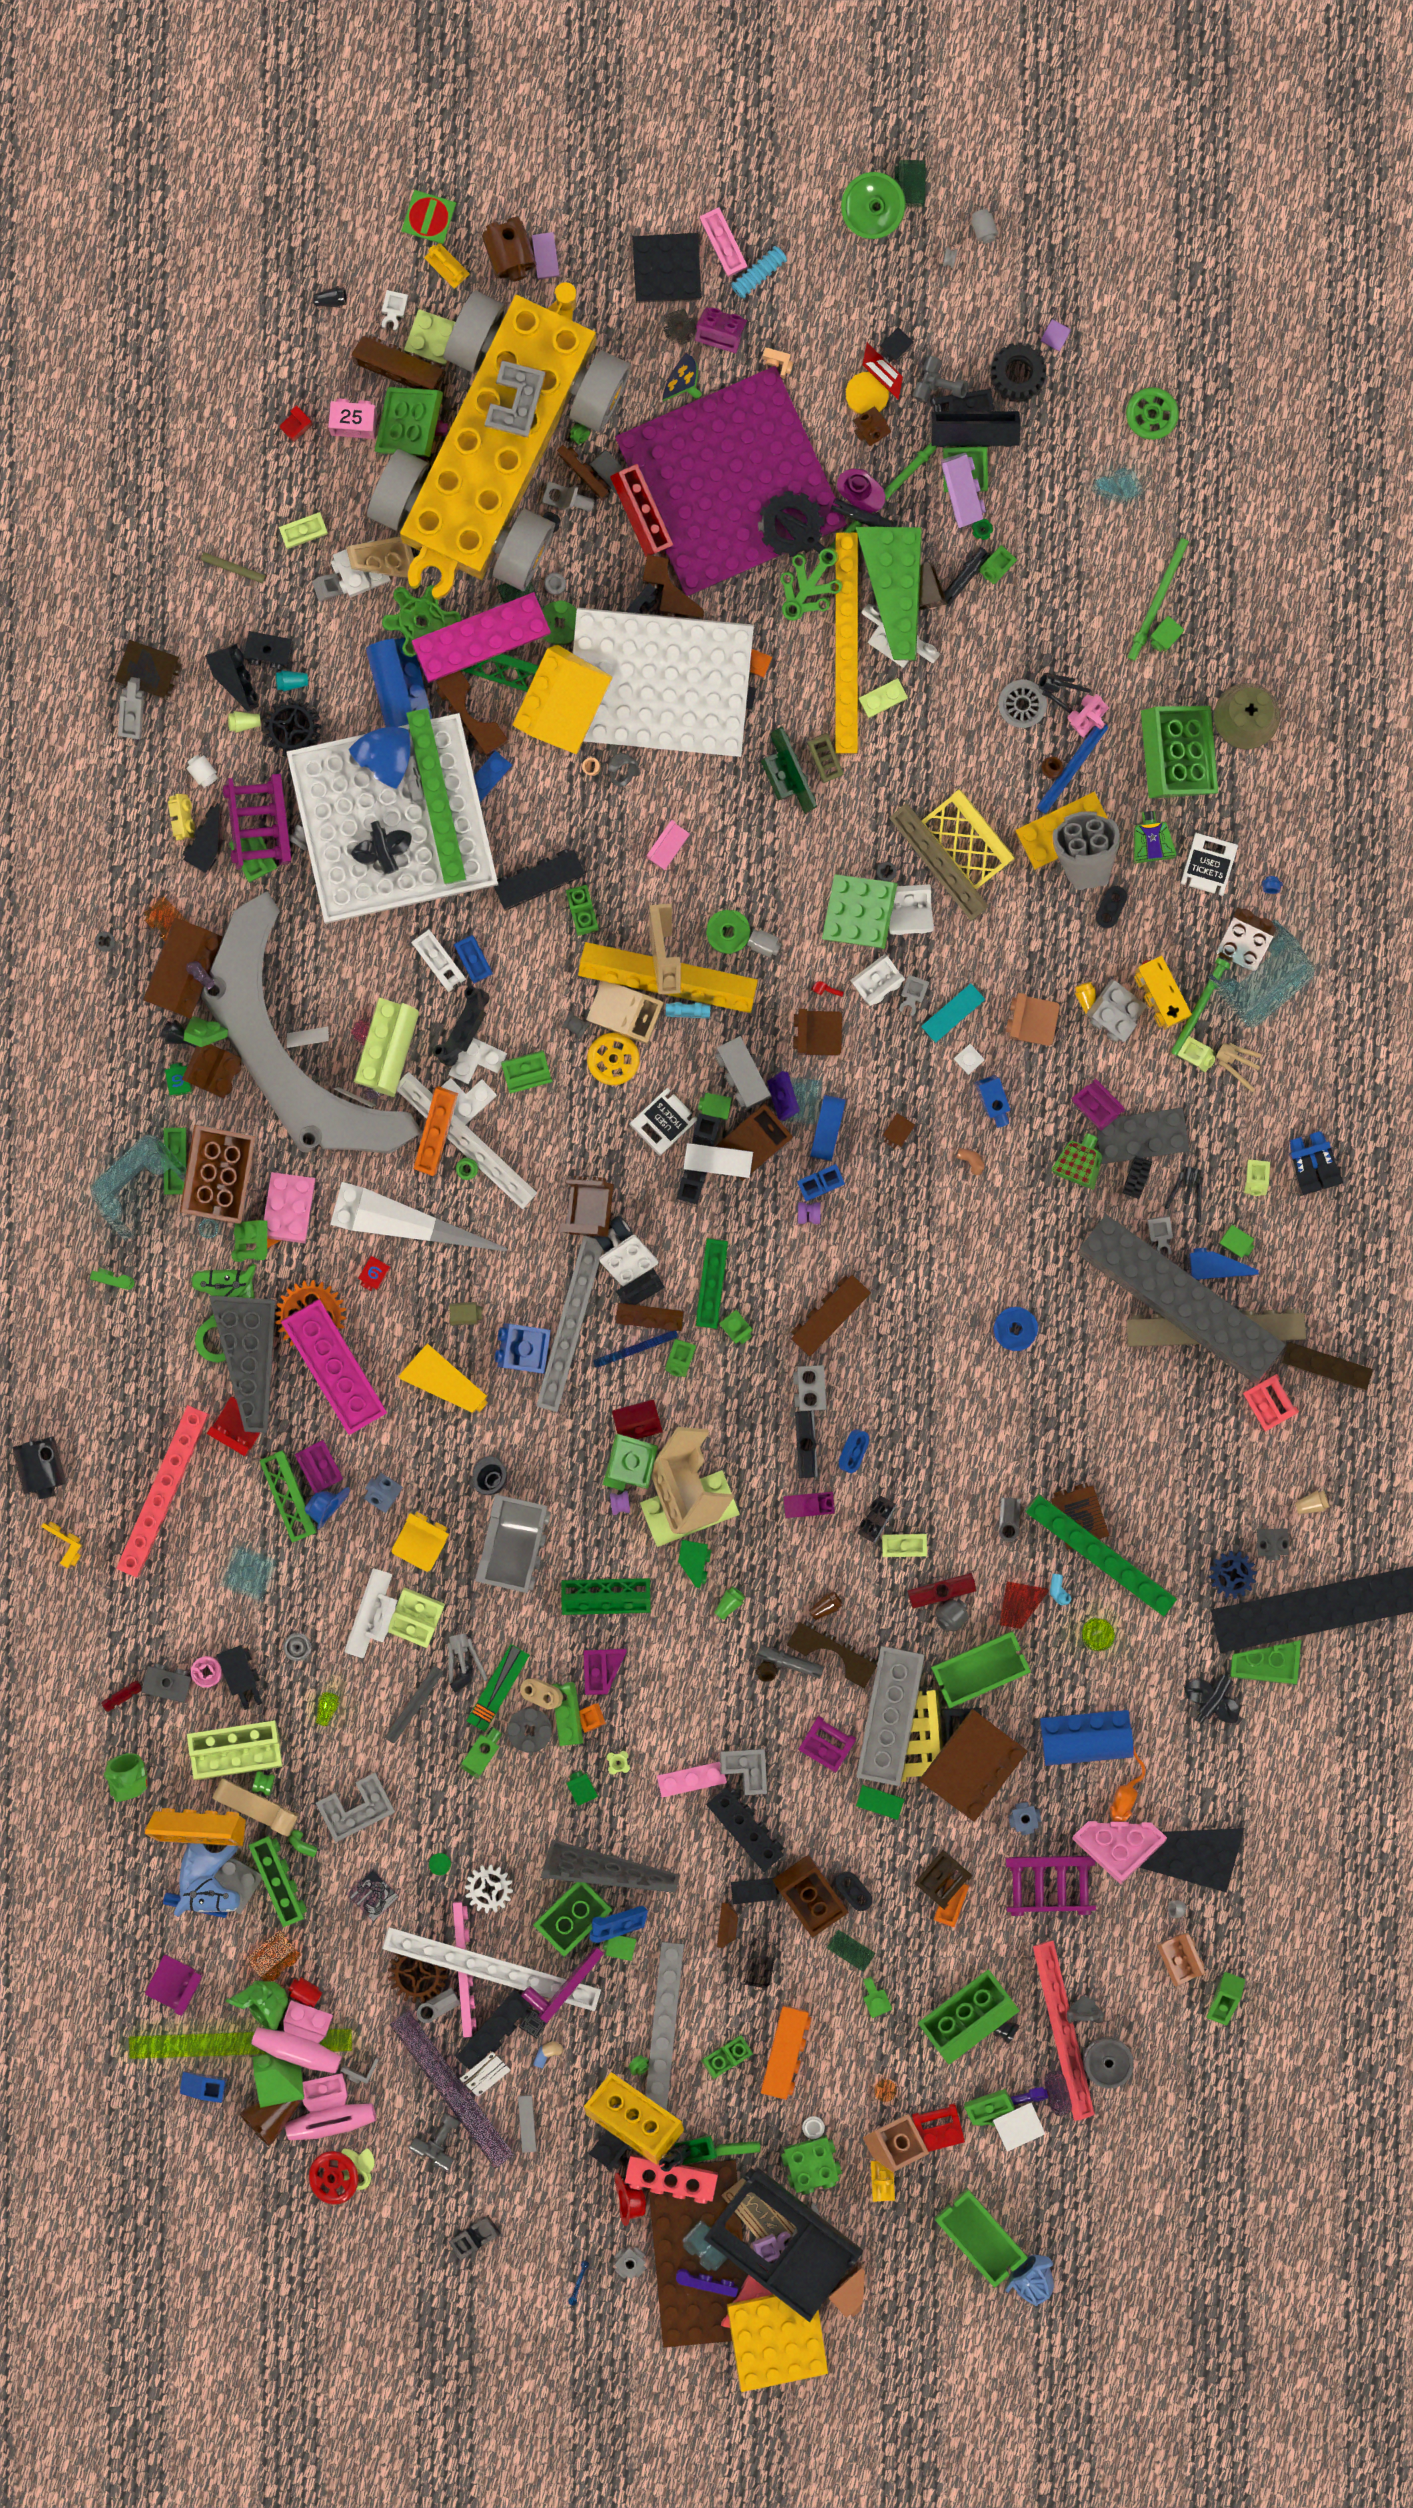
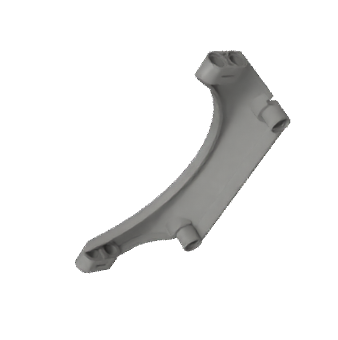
[201,892,423,1154]

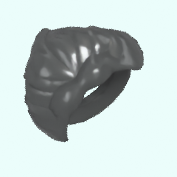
[608,753,641,787]
[1067,1995,1104,2024]

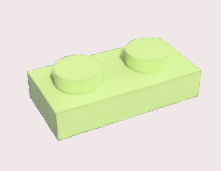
[279,512,328,549]
[859,678,908,718]
[882,1534,927,1557]

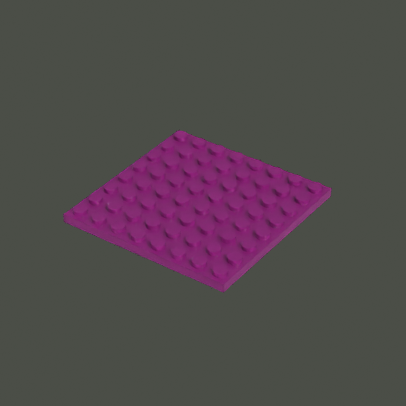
[615,366,847,597]

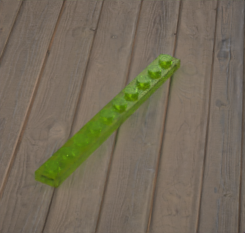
[129,2028,353,2059]

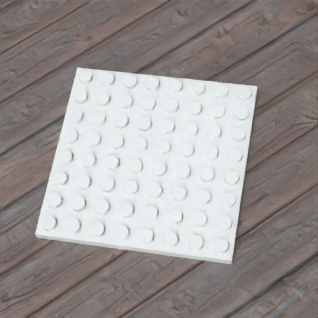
[287,713,498,924]

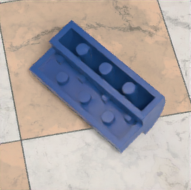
[366,638,432,727]
[1040,1710,1134,1766]

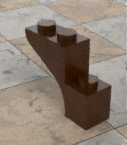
[643,555,704,620]

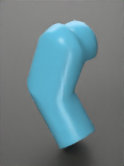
[1049,1574,1071,1605]

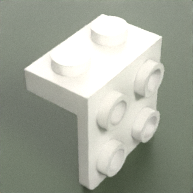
[889,884,934,935]

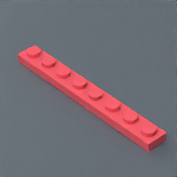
[1033,1941,1095,2121]

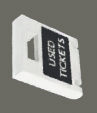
[1180,833,1238,896]
[629,1088,697,1156]

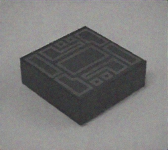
[519,2008,549,2039]

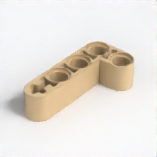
[212,1778,300,1837]

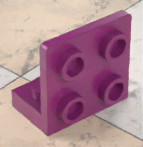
[145,1955,204,2016]

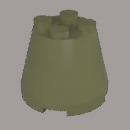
[1214,683,1280,750]

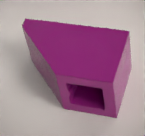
[783,1492,835,1518]

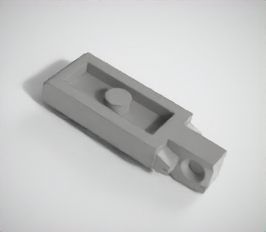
[118,677,144,740]

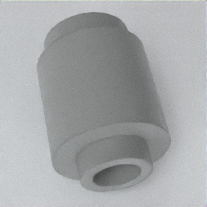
[971,209,999,244]
[747,929,781,958]

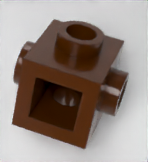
[853,406,891,446]

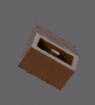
[715,1104,794,1181]

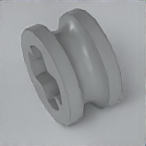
[943,247,958,269]

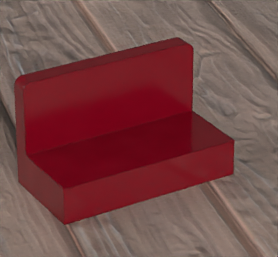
[612,1400,663,1439]

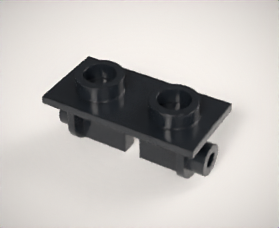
[616,1269,665,1305]

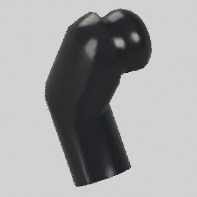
[449,1661,473,1693]

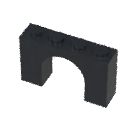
[676,1113,720,1208]

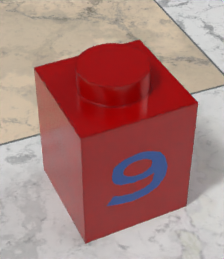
[358,1256,391,1291]

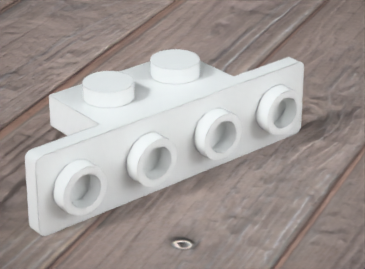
[861,604,940,668]
[345,1568,398,1658]

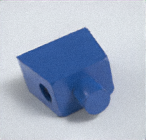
[974,1075,1011,1128]

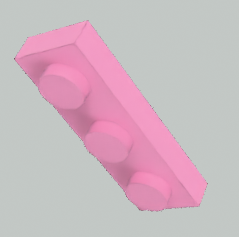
[699,208,748,277]
[657,1761,727,1798]

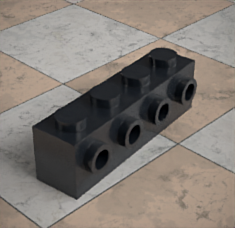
[706,1786,784,1872]
[456,1988,532,2070]

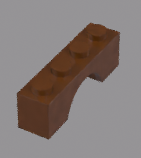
[436,670,509,757]

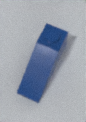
[1189,1248,1259,1280]

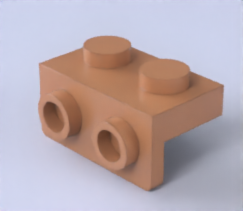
[1157,1933,1206,1986]

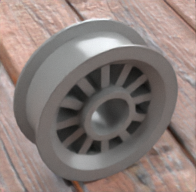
[998,680,1047,728]

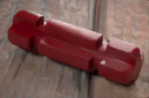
[101,1680,142,1712]

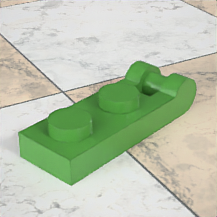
[552,1682,583,1746]

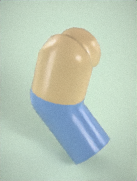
[533,2041,563,2068]

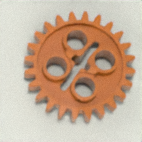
[275,1280,347,1346]

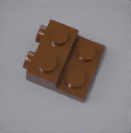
[182,1044,242,1099]

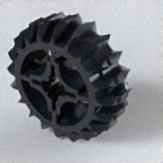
[262,698,322,757]

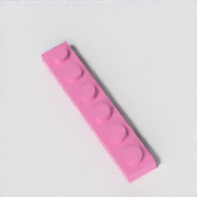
[453,1901,477,2037]

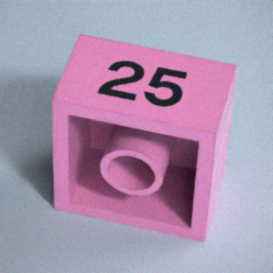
[328,399,377,439]

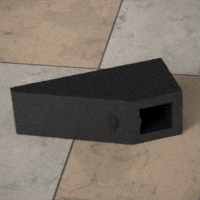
[205,644,259,712]
[182,803,222,875]

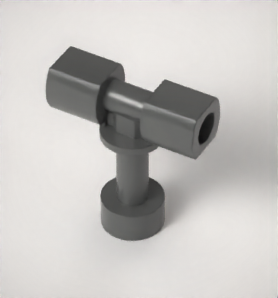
[912,355,968,403]
[409,2112,461,2171]

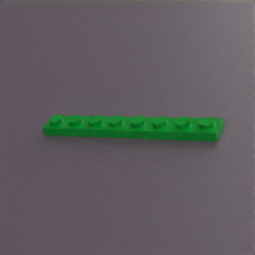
[1025,1493,1178,1617]

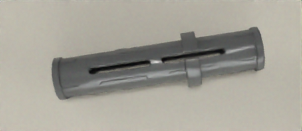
[757,1644,824,1679]

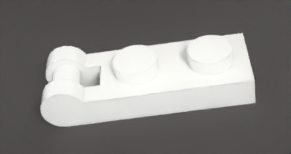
[411,930,466,992]

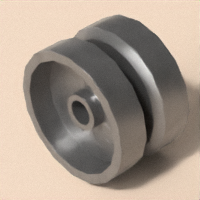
[1083,2037,1134,2089]

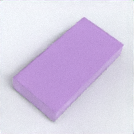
[532,232,560,280]

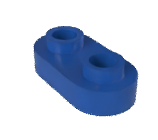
[839,1429,869,1473]

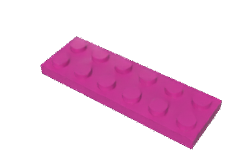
[411,592,551,683]
[281,1298,387,1435]

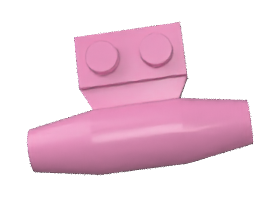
[251,2001,342,2073]
[285,2073,376,2140]

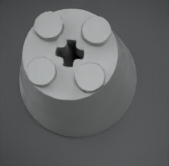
[1053,811,1120,890]

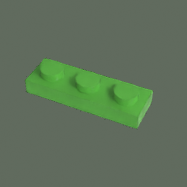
[164,1128,187,1195]

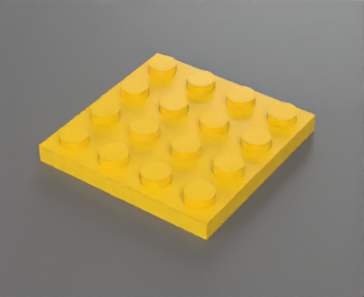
[727,2294,828,2392]

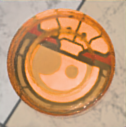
[874,2079,897,2102]

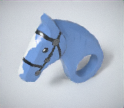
[174,1843,240,1917]

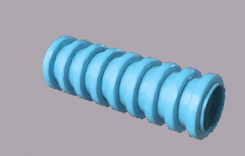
[731,246,787,299]

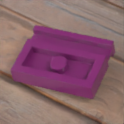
[1071,1078,1125,1131]
[295,1440,344,1494]

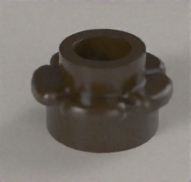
[756,1662,778,1682]

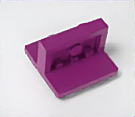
[694,307,747,353]

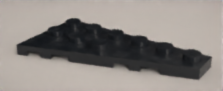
[1139,1828,1245,1893]

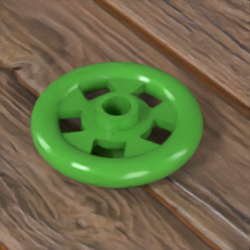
[1126,387,1179,440]

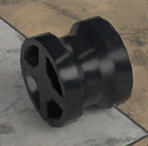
[993,2020,1019,2044]

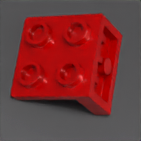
[206,1397,269,1457]

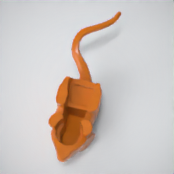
[1110,1746,1146,1822]

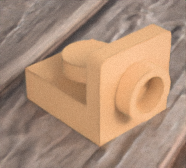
[763,347,793,379]

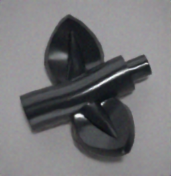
[351,820,412,875]
[1184,1674,1239,1725]

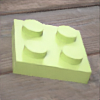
[404,309,456,366]

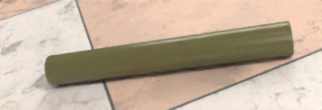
[201,552,266,584]

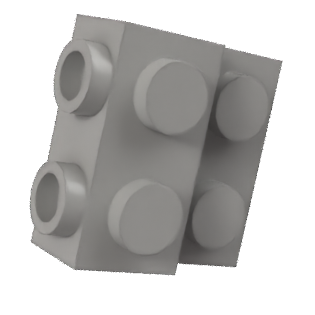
[1086,979,1147,1043]

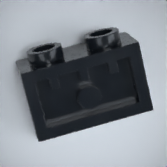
[589,2130,632,2171]

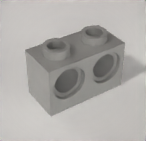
[793,1365,826,1411]

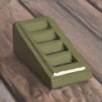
[806,733,844,783]

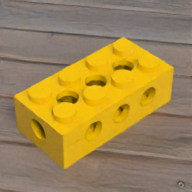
[584,2072,684,2165]

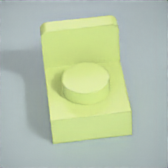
[1178,1036,1216,1072]
[1244,1159,1270,1196]

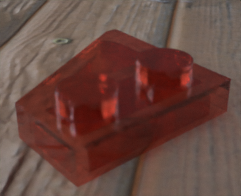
[999,1581,1049,1629]

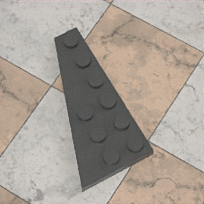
[209,1296,276,1433]
[540,1839,680,1893]

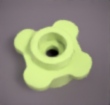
[607,1751,630,1775]

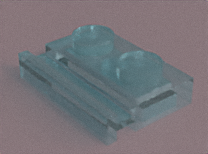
[785,1077,821,1125]

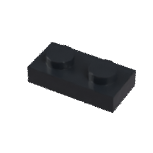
[731,1877,777,1904]

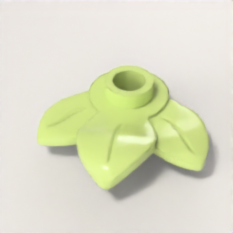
[341,2148,375,2190]

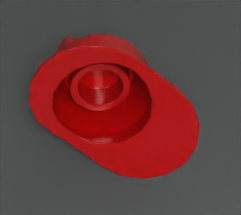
[615,2173,646,2226]

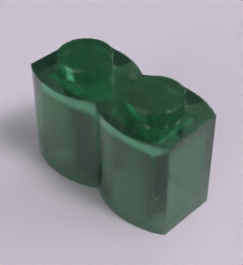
[894,160,926,208]

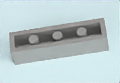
[518,2094,537,2153]

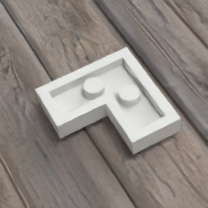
[448,1038,507,1084]
[442,1078,497,1125]

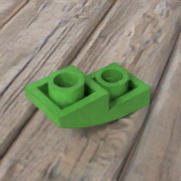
[566,885,599,936]
[701,2035,753,2079]

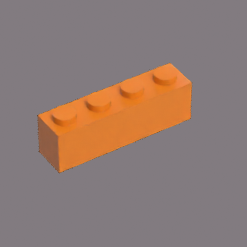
[761,2004,812,2100]

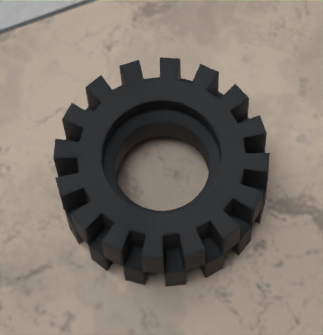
[1122,1156,1152,1199]

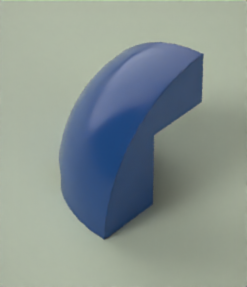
[348,727,410,789]

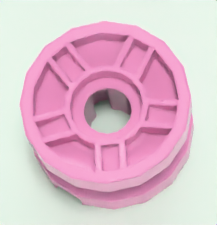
[191,1656,223,1687]

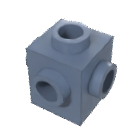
[364,1473,403,1513]
[1008,1802,1041,1835]

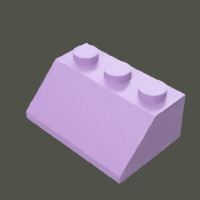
[940,453,986,528]

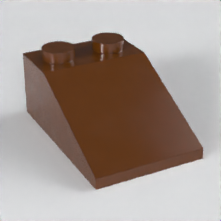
[772,1854,849,1938]

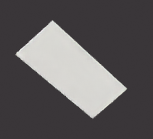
[684,1143,753,1178]

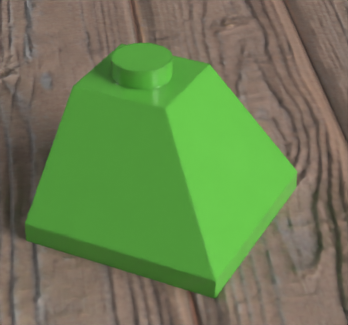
[253,2054,304,2108]

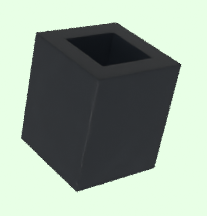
[879,327,914,365]

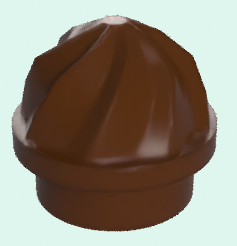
[1041,756,1063,779]

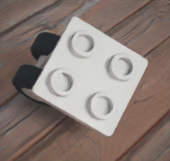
[595,1216,658,1287]

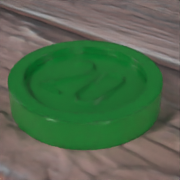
[429,1853,451,1875]

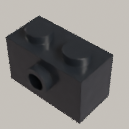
[243,631,293,670]

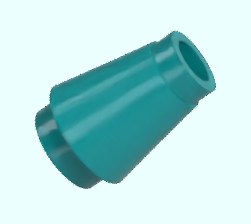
[275,670,308,692]

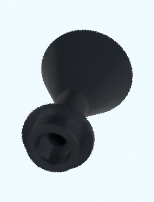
[161,1020,197,1048]

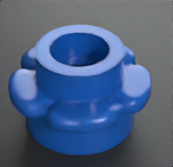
[1261,876,1283,894]

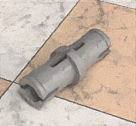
[404,756,425,803]

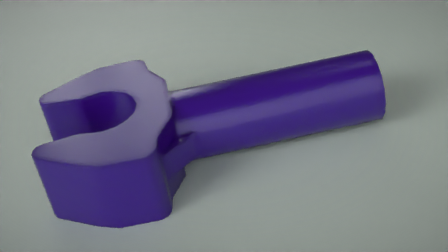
[1010,2087,1048,2105]

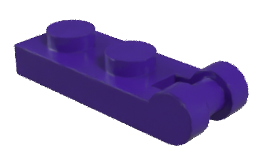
[676,2268,738,2297]

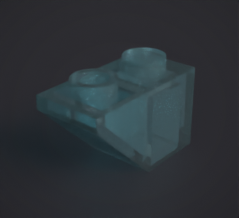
[1091,467,1144,504]

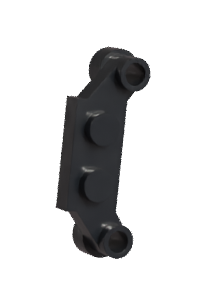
[433,986,490,1067]

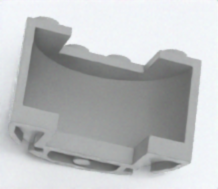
[475,1494,551,1593]

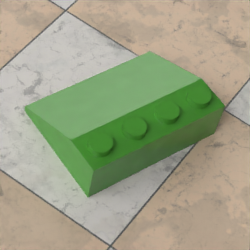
[1141,706,1218,798]

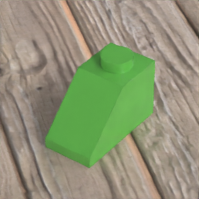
[1206,1972,1246,2026]

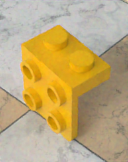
[392,1511,450,1572]

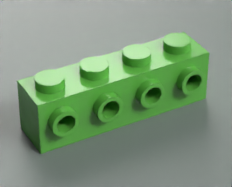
[248,1835,307,1928]

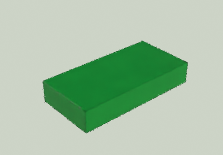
[856,1785,905,1820]

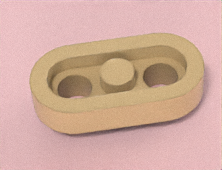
[520,1678,563,1710]

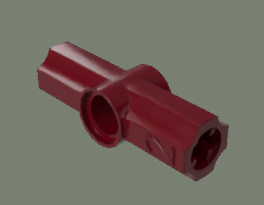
[907,1573,977,1609]

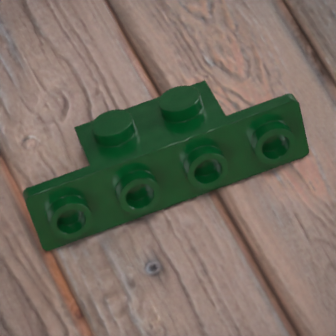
[761,727,817,814]

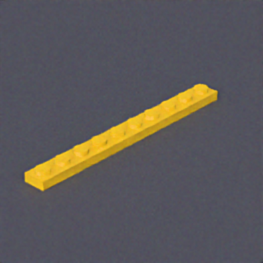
[835,533,858,754]

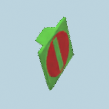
[401,190,456,244]

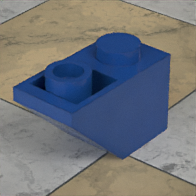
[180,2071,227,2103]

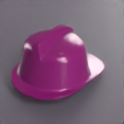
[837,468,886,513]

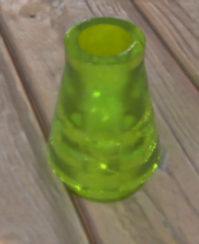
[315,1692,340,1726]

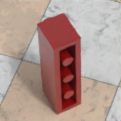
[610,464,673,557]

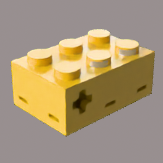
[1134,955,1192,1030]

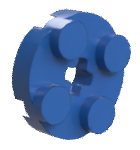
[993,1307,1038,1351]

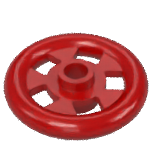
[309,2151,359,2205]

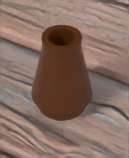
[809,1591,843,1620]

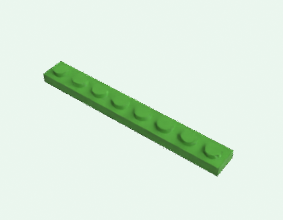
[406,708,466,885]

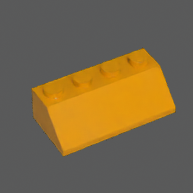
[145,1808,246,1846]

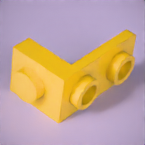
[41,1521,83,1568]

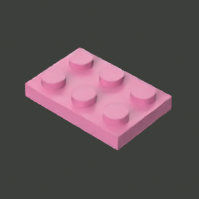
[264,1172,315,1244]

